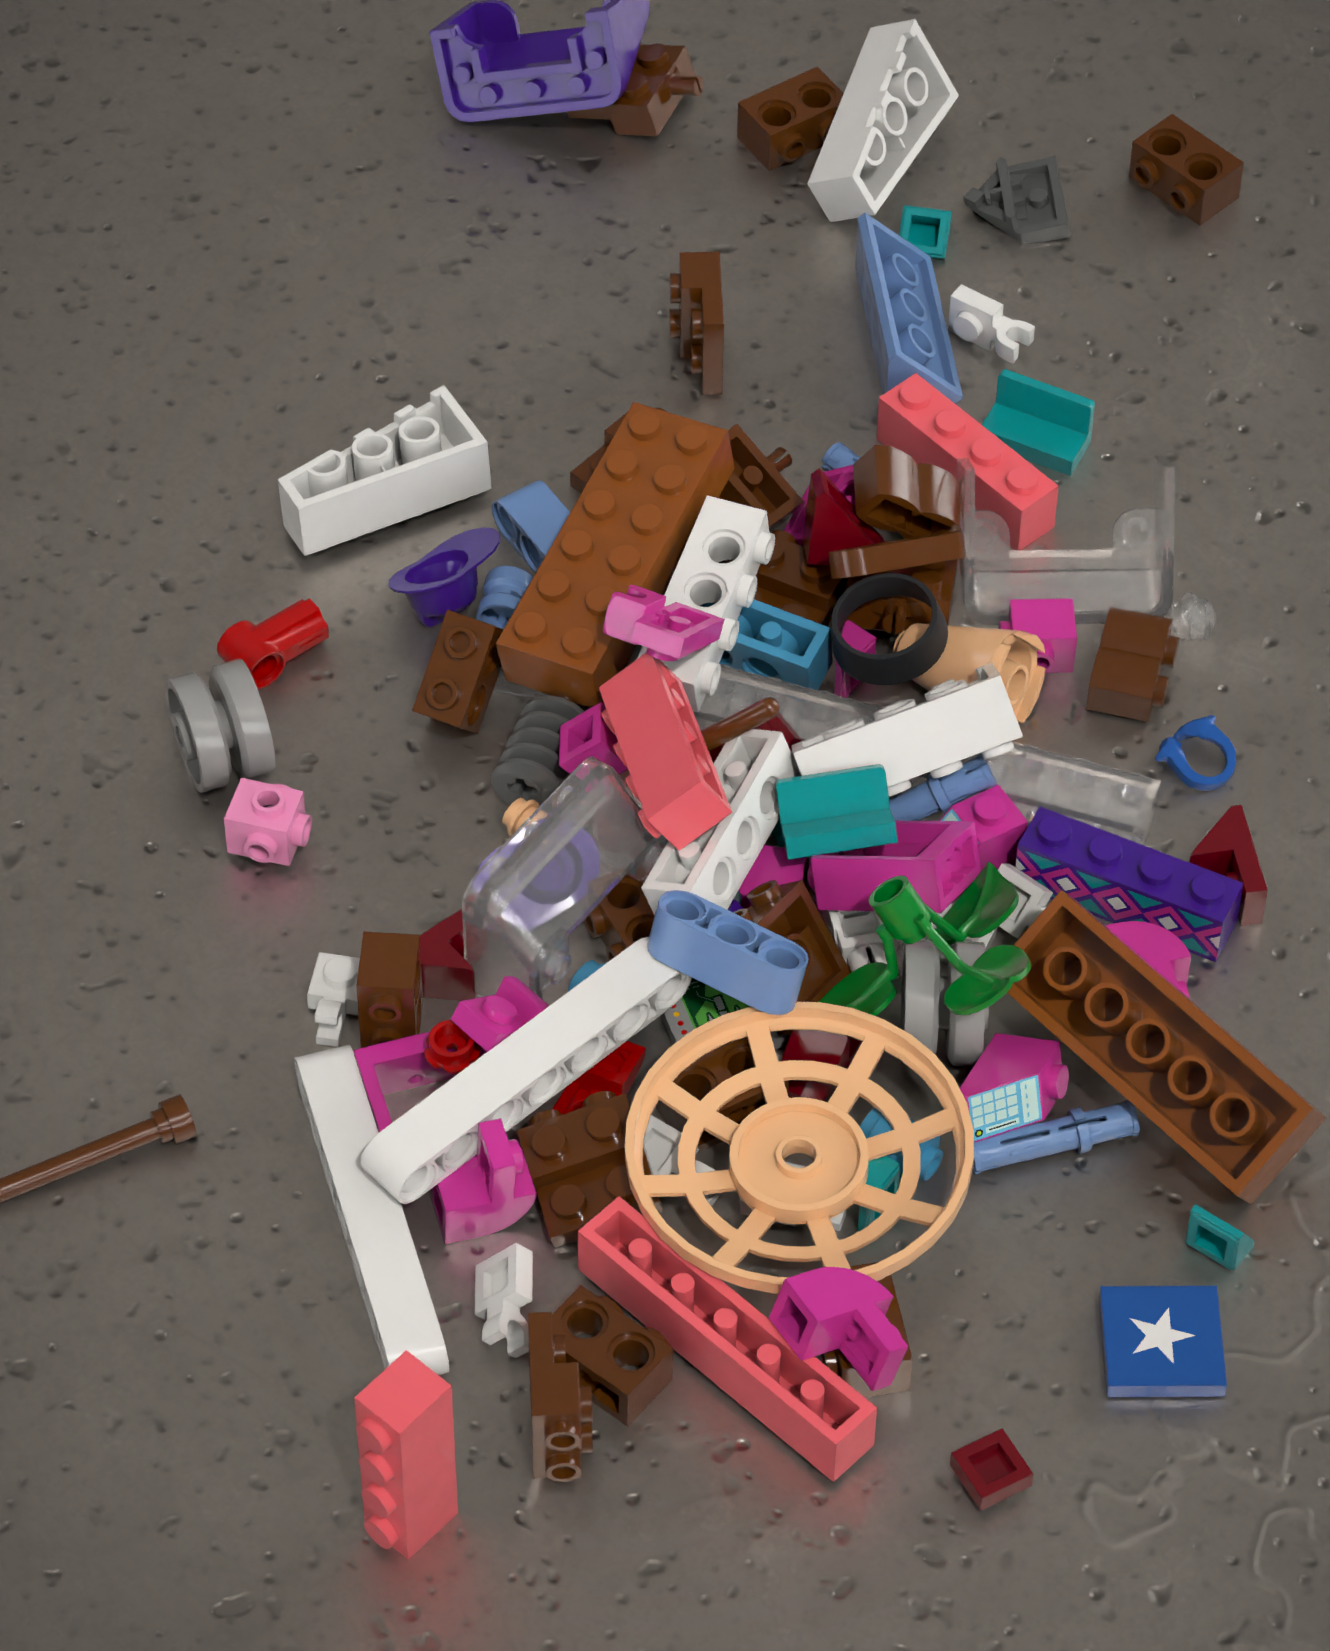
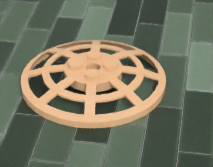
[625,1002,974,1294]

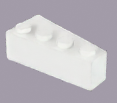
[807,19,959,222]
[278,385,492,556]
[792,662,1023,796]

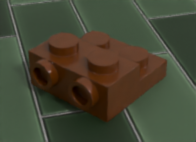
[669,252,724,395]
[754,530,848,626]
[733,880,851,1035]
[517,1091,664,1248]
[528,1312,593,1482]

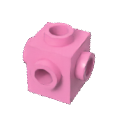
[224,778,312,866]

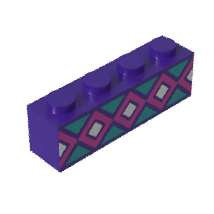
[1015,806,1243,962]

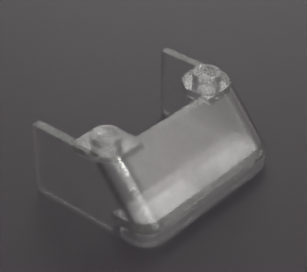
[958,456,1175,625]
[462,756,668,1000]

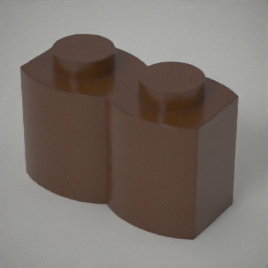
[853,445,962,539]
[1086,607,1180,722]

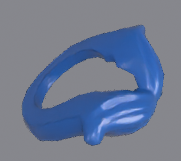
[1155,715,1237,791]

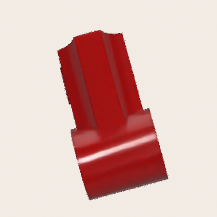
[217,598,329,689]

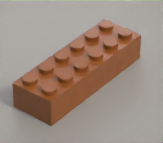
[496,402,735,708]
[1007,890,1327,1204]

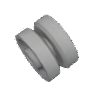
[165,659,276,793]
[900,940,989,1066]

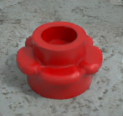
[424,1020,481,1073]

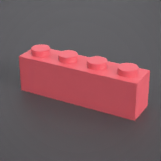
[876,373,1059,553]
[599,652,732,851]
[354,1350,458,1560]

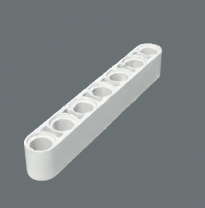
[360,937,692,1204]
[294,1045,449,1375]

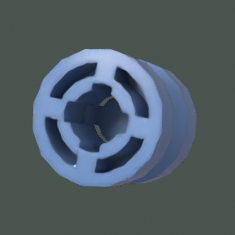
[476,566,533,629]

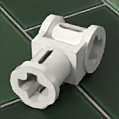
[823,910,902,995]

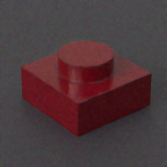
[950,1428,1034,1511]

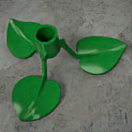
[818,862,1031,1016]

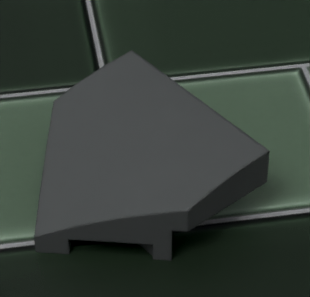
[963,156,1071,243]

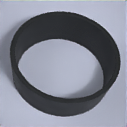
[831,573,948,685]

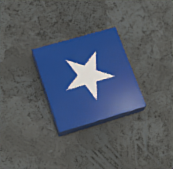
[1099,1286,1227,1397]

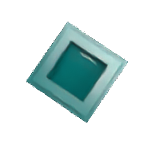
[899,205,953,260]
[858,1156,900,1231]
[1185,1204,1255,1271]

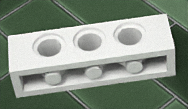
[637,495,775,713]
[641,729,802,915]

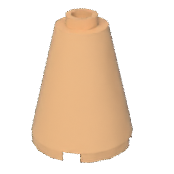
[893,623,1045,723]

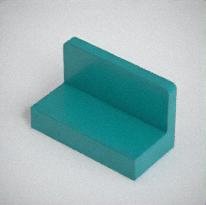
[982,369,1095,476]
[775,764,898,860]

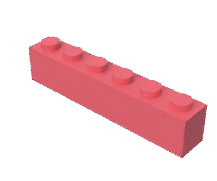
[578,1196,877,1482]

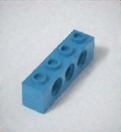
[700,599,833,703]

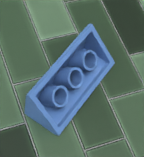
[855,213,963,404]

